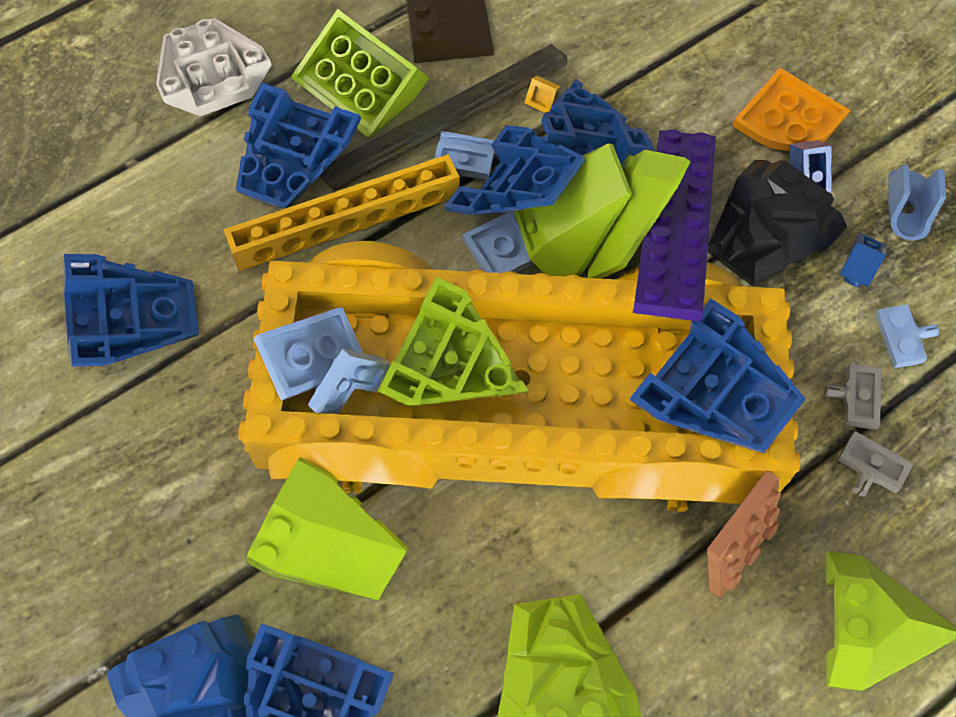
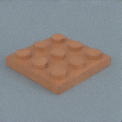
[707,471,781,598]

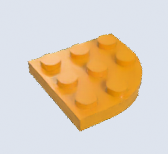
[732,68,850,151]

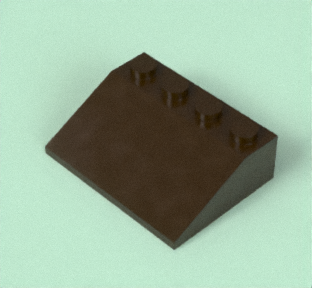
[405,0,494,63]

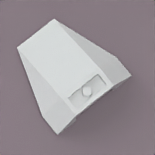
[156,18,272,116]

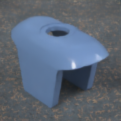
[888,165,946,240]

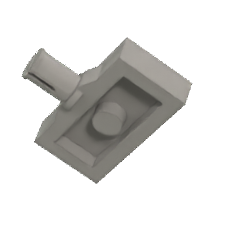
[824,363,882,430]
[837,431,913,497]

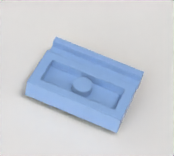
[434,131,495,180]

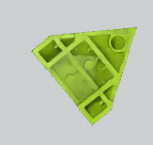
[378,276,529,406]
[826,551,956,691]

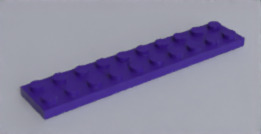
[633,129,716,322]

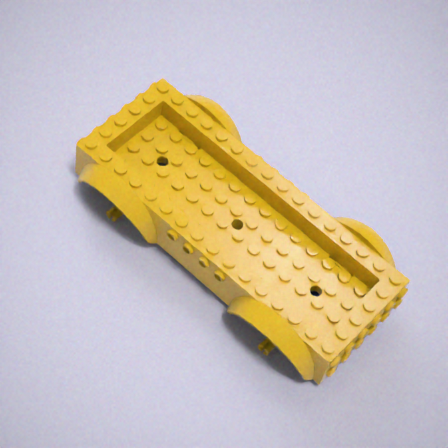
[239,241,800,512]

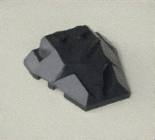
[708,160,847,286]

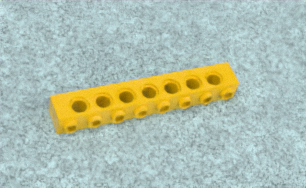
[223,154,460,271]

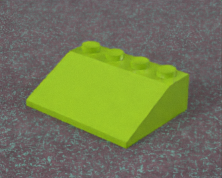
[291,9,429,139]

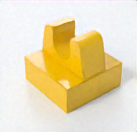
[524,75,561,113]

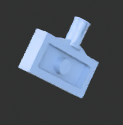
[875,304,939,369]

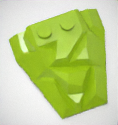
[498,593,641,717]

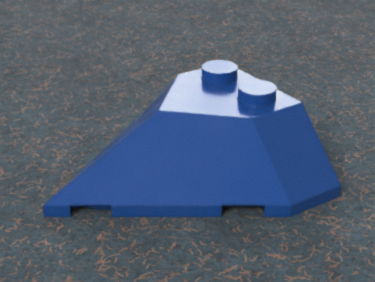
[541,79,655,164]

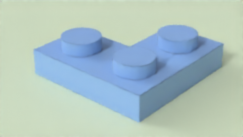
[308,349,391,414]

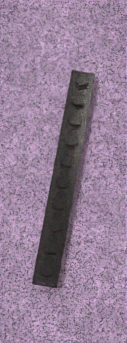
[320,44,568,192]

